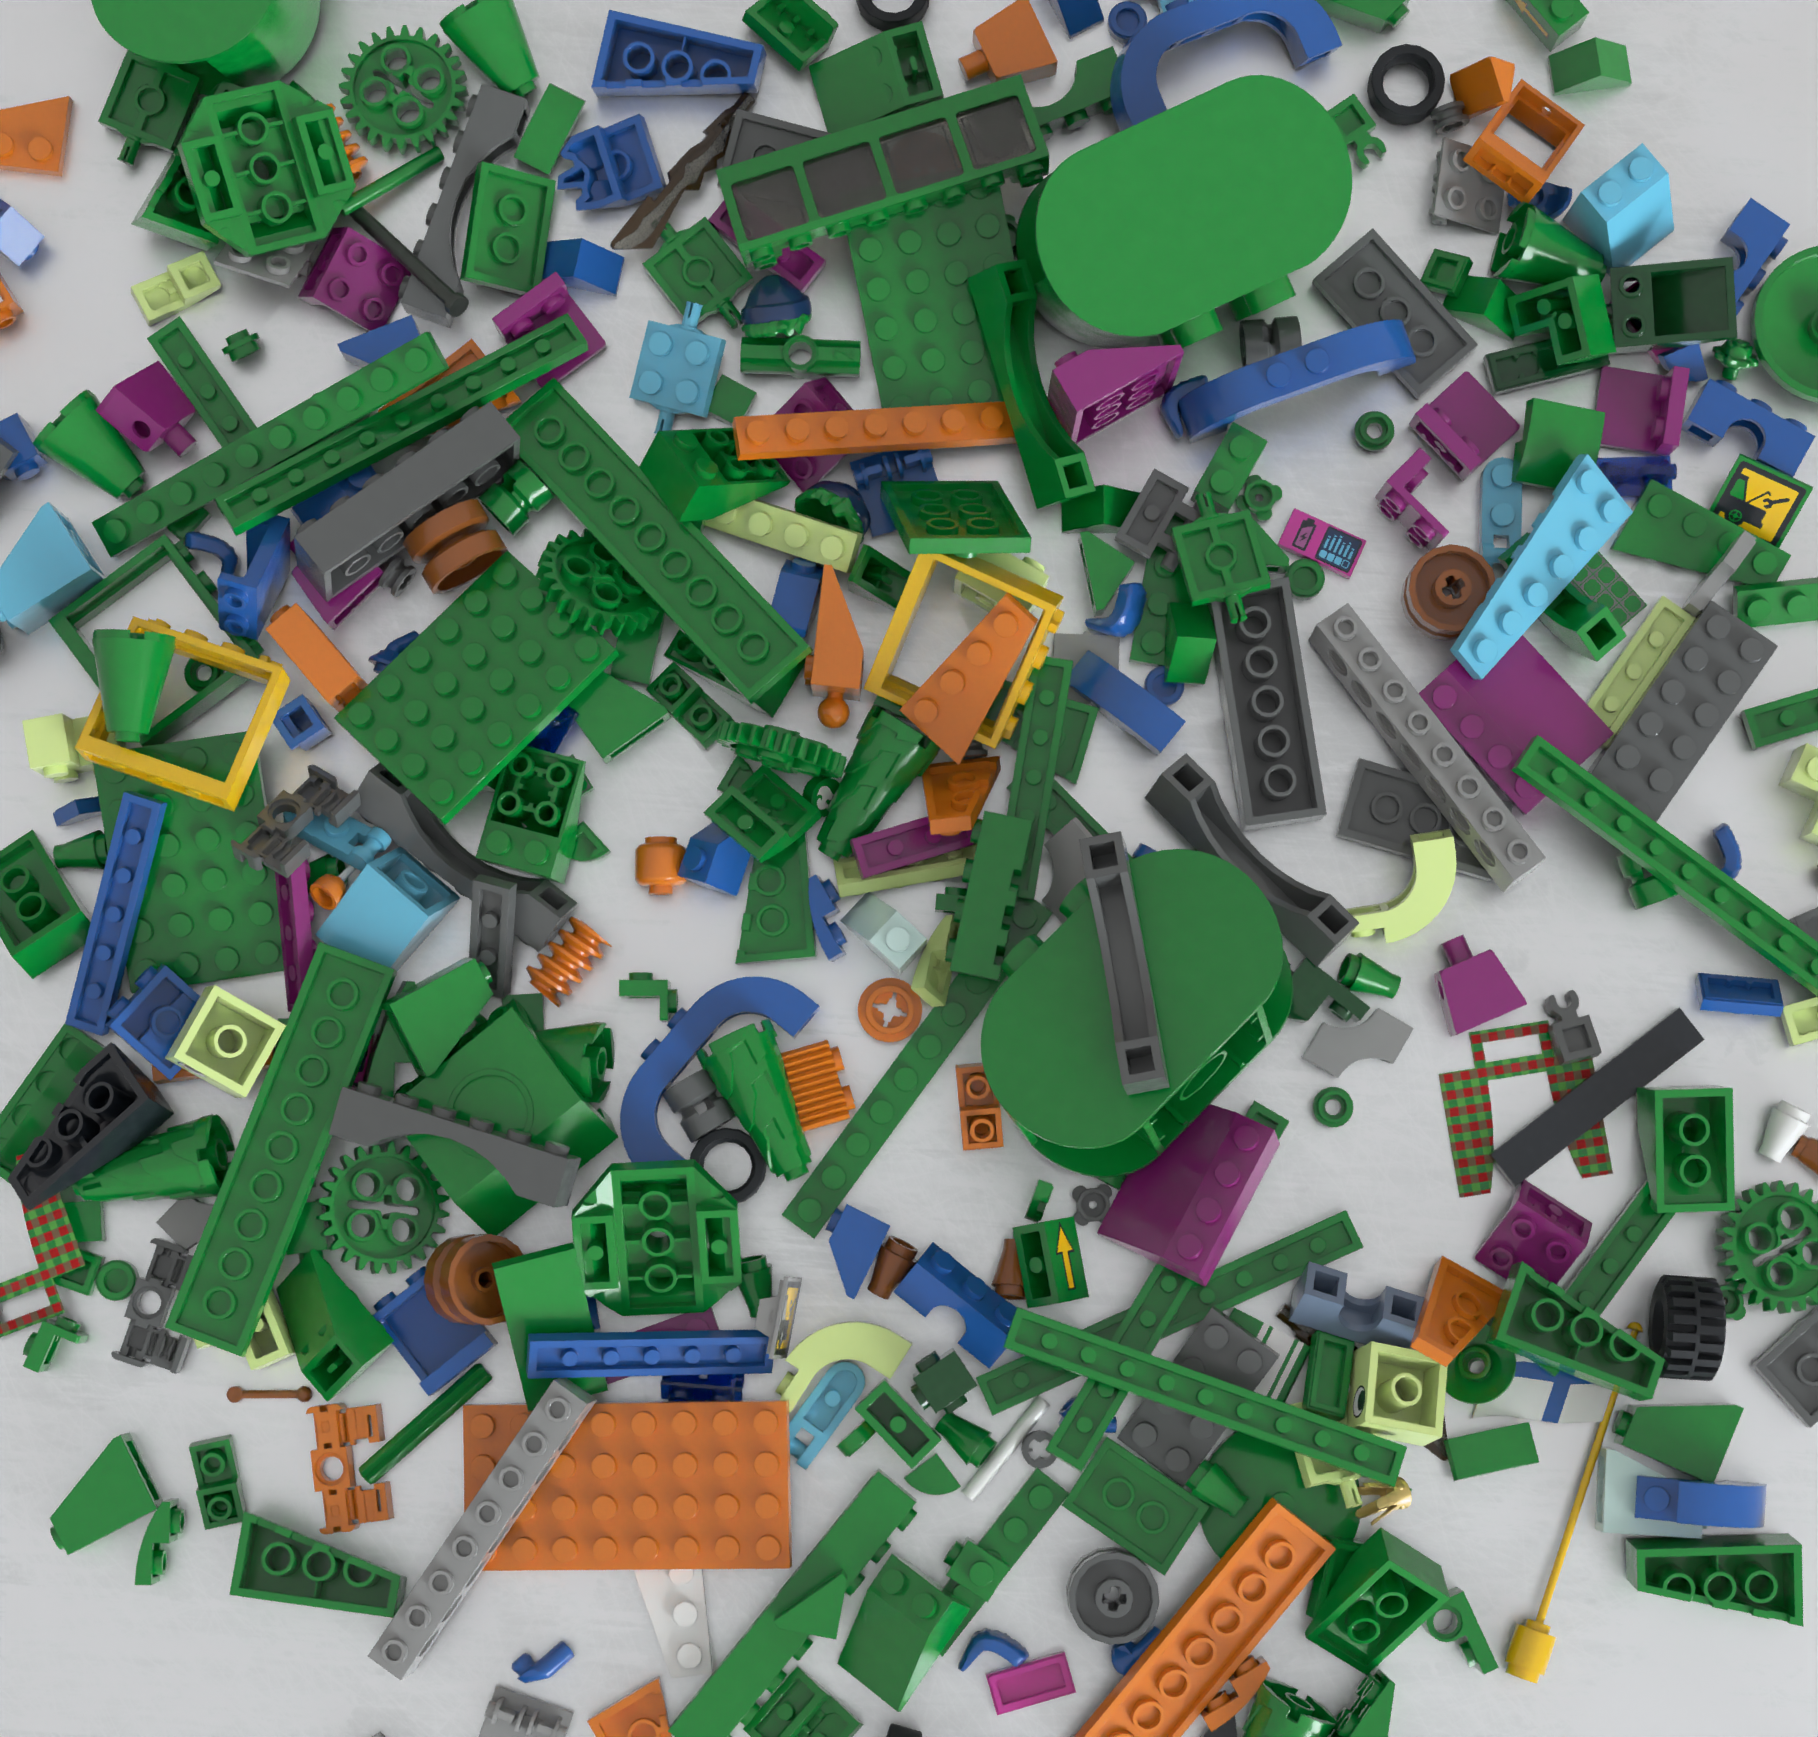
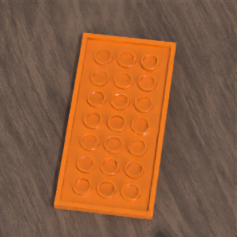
[463,1400,792,1571]

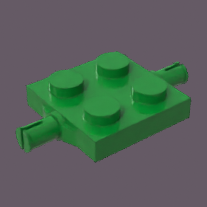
[98,50,204,166]
[642,215,754,329]
[1171,491,1271,624]

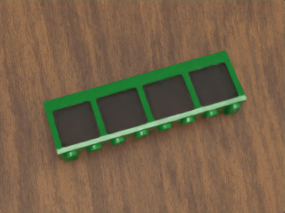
[715,74,1050,271]

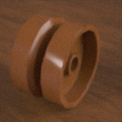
[403,499,508,594]
[1401,544,1495,641]
[424,1234,523,1325]

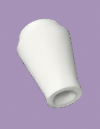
[1759,1100,1811,1163]

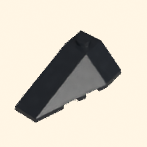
[8,1042,174,1210]

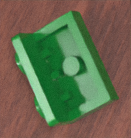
[742,0,838,72]

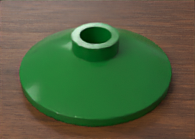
[1446,1324,1516,1404]

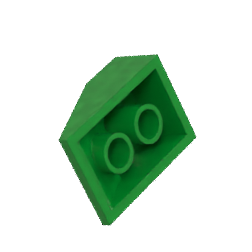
[0,829,92,979]
[1637,1085,1735,1213]
[1305,1527,1450,1675]
[837,1554,970,1712]

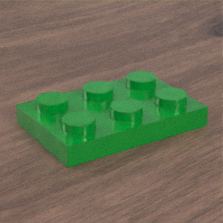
[460,161,556,295]
[1062,1437,1210,1576]

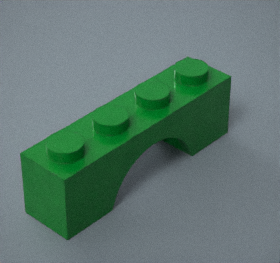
[967,46,1118,160]

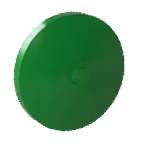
[1751,246,1818,403]
[1200,1431,1362,1580]

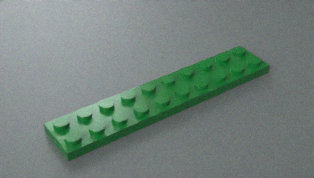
[506,378,812,705]
[165,942,397,1357]

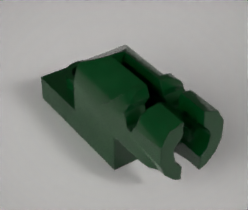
[1288,958,1370,1023]

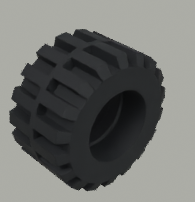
[1648,1275,1726,1381]

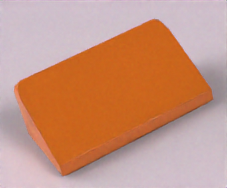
[1450,56,1515,119]

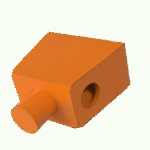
[958,0,1058,83]

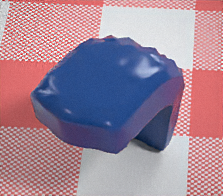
[1507,182,1572,219]
[1160,375,1208,440]
[185,531,238,575]
[1085,582,1147,638]
[1713,823,1742,879]
[958,1628,1029,1672]

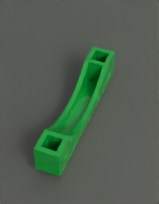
[967,258,1096,509]

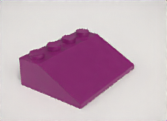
[1047,345,1184,444]
[1419,635,1614,815]
[1097,1104,1280,1287]

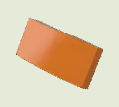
[955,1063,1004,1151]
[1200,1655,1270,1732]

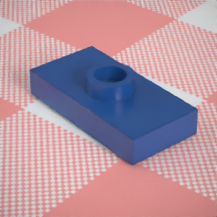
[1695,973,1784,1017]

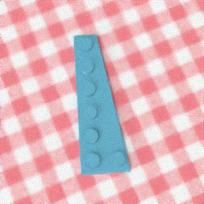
[1450,454,1633,680]

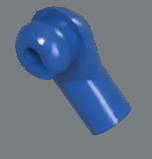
[512,1641,574,1683]

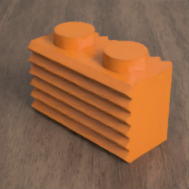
[781,1040,856,1132]

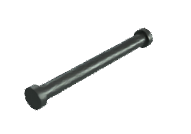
[349,192,469,317]

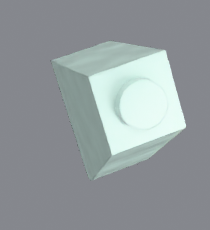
[840,892,927,975]
[1595,1447,1708,1539]

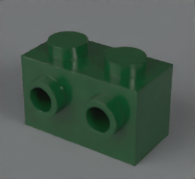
[910,1348,977,1415]

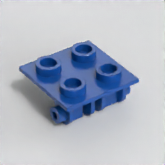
[849,449,938,538]

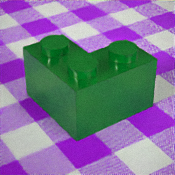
[1507,274,1616,365]

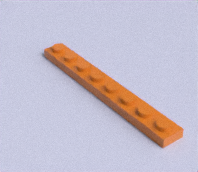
[732,401,1017,461]

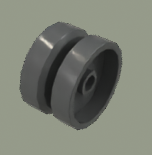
[1066,1547,1159,1645]

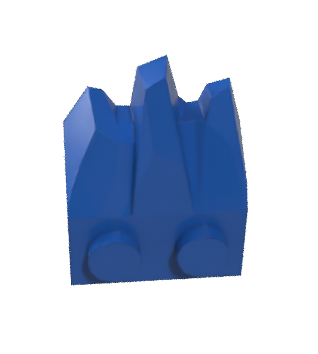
[557,114,666,211]

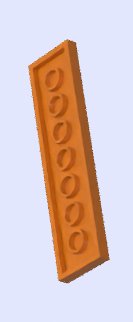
[1074,1497,1336,1737]

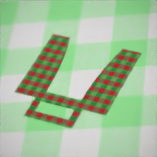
[1439,1020,1613,1198]
[0,1154,85,1337]

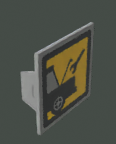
[754,1276,802,1359]

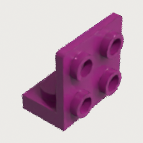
[298,227,411,331]
[492,272,606,388]
[1595,366,1690,456]
[1409,371,1520,481]
[775,377,853,492]
[1375,448,1449,551]
[1475,1180,1593,1285]

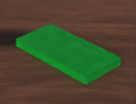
[492,1242,608,1412]

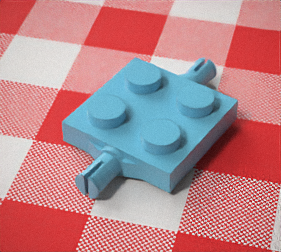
[629,301,726,434]

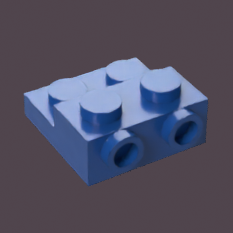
[106,964,200,1080]

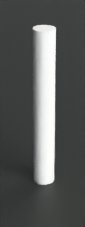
[961,1396,1051,1502]

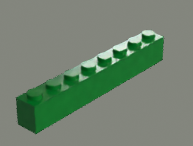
[668,1468,918,1737]

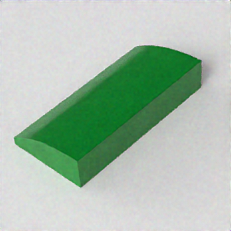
[0,1024,106,1183]

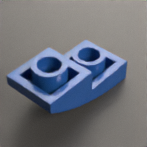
[808,874,847,962]

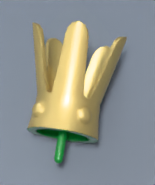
[1355,1477,1412,1525]

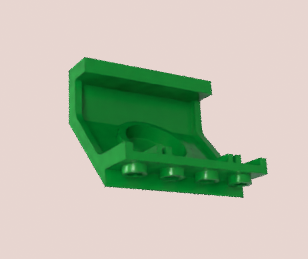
[393,999,618,1235]

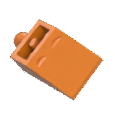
[804,564,864,729]

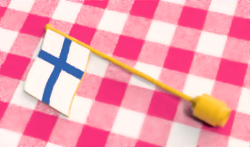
[1472,1322,1643,1684]

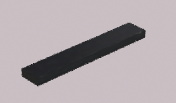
[1488,1007,1705,1187]

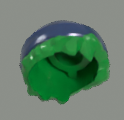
[741,274,812,338]
[794,481,871,544]

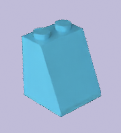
[1562,143,1674,276]
[0,502,106,635]
[315,847,460,971]

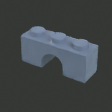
[1289,1261,1424,1349]

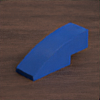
[1069,650,1186,755]

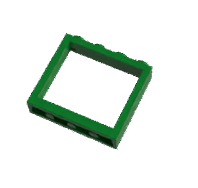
[48,534,265,746]

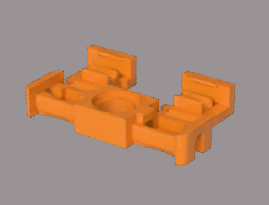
[306,1403,394,1535]

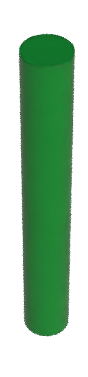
[340,146,444,217]

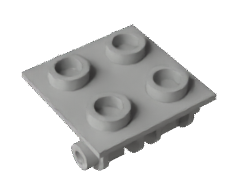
[1428,137,1505,234]
[214,242,318,288]
[479,1686,574,1737]

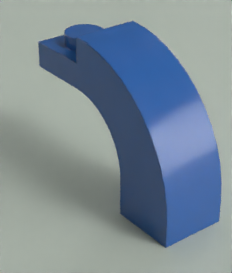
[1635,1475,1767,1528]

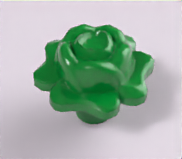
[1712,338,1759,380]

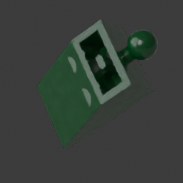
[1606,257,1738,354]

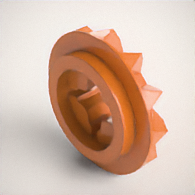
[858,978,922,1042]

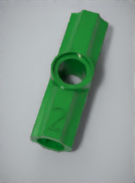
[740,335,861,379]

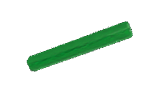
[358,1363,492,1484]

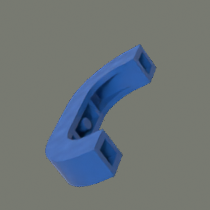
[1110,0,1342,131]
[1178,319,1416,444]
[620,976,820,1162]

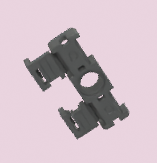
[231,765,361,878]
[111,1238,193,1374]

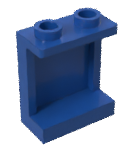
[217,515,290,640]
[373,1266,498,1396]

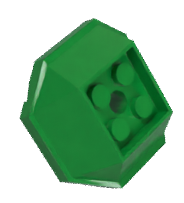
[177,80,356,258]
[571,1159,743,1316]

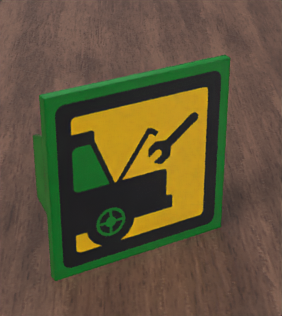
[1709,454,1813,548]

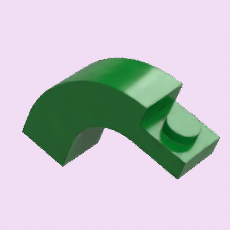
[1498,532,1627,662]

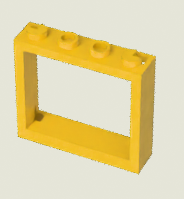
[863,554,1065,749]
[75,616,291,812]

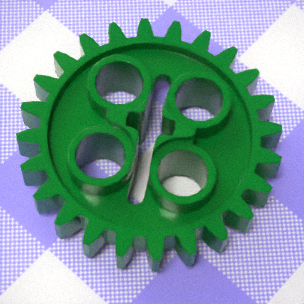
[339,25,469,155]
[536,529,661,637]
[716,720,847,779]
[315,1141,450,1274]
[1714,1180,1818,1314]

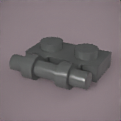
[1114,468,1201,573]

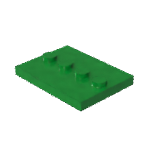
[880,481,1032,558]

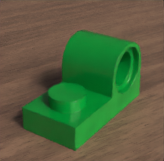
[1422,1587,1499,1674]

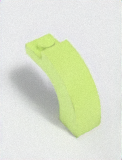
[1346,829,1457,943]
[775,1321,912,1413]

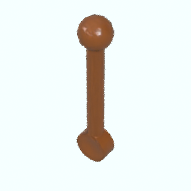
[226,1386,312,1403]

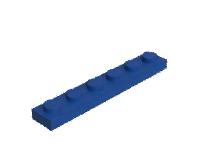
[65,791,167,1036]
[526,1329,773,1379]

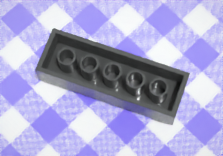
[294,401,520,602]
[1206,577,1327,831]
[1588,600,1778,822]

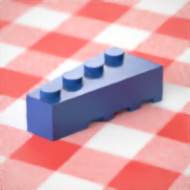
[591,10,767,97]

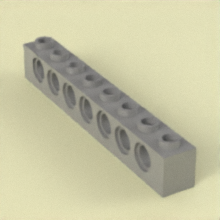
[1308,603,1546,893]
[368,1378,597,1680]

